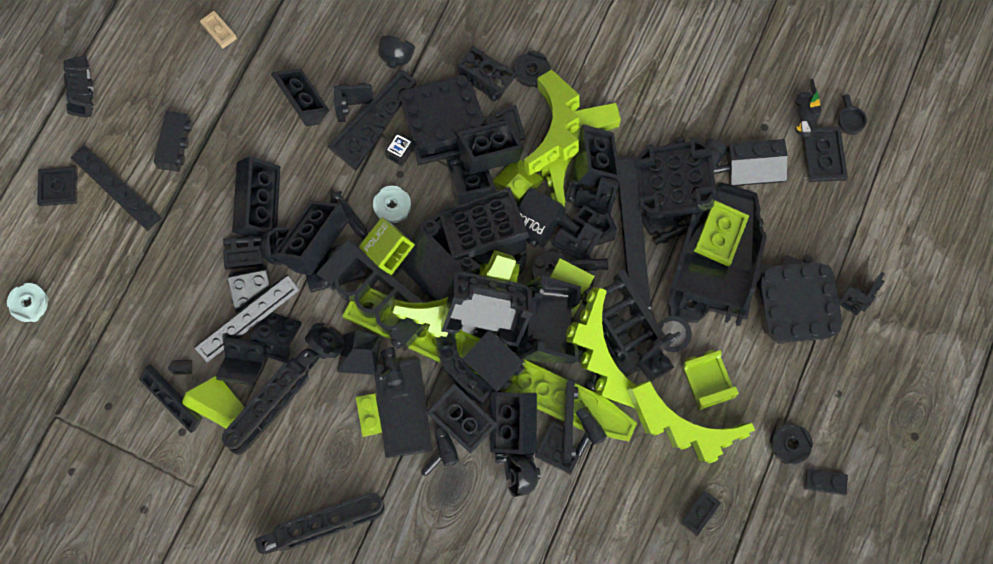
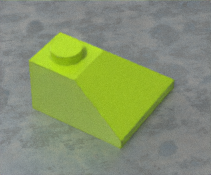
[493,159,544,206]

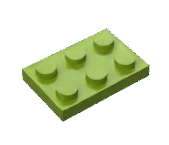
[694,201,749,267]

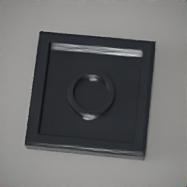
[37,167,78,206]

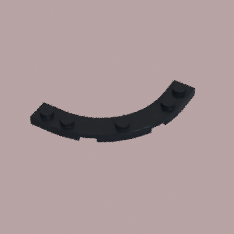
[434,333,494,405]

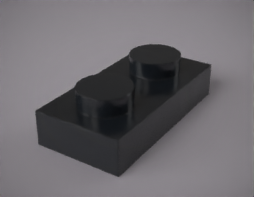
[805,469,848,496]
[681,491,721,536]

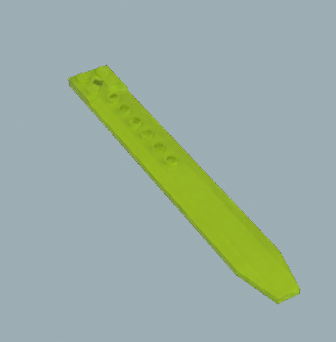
[343,283,637,442]

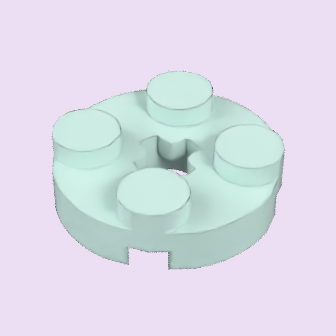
[373,186,411,223]
[7,283,49,322]

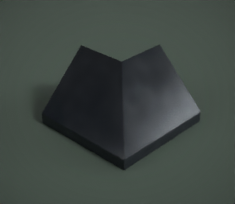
[337,330,381,375]

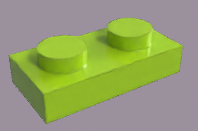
[356,394,382,437]

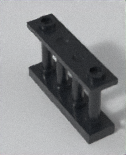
[581,269,665,363]

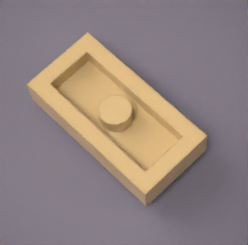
[200,11,237,49]

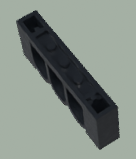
[316,240,426,351]

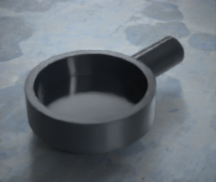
[838,94,867,135]

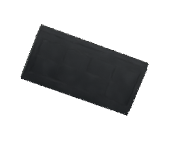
[375,359,433,458]

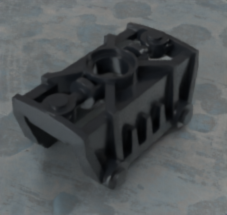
[457,45,518,102]
[63,56,94,117]

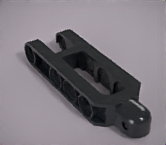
[221,348,319,455]
[254,493,385,554]

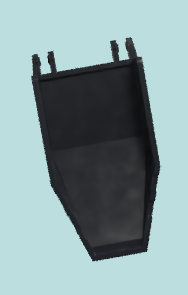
[667,182,767,327]

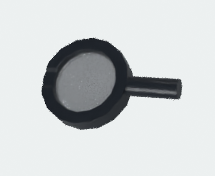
[658,296,692,353]

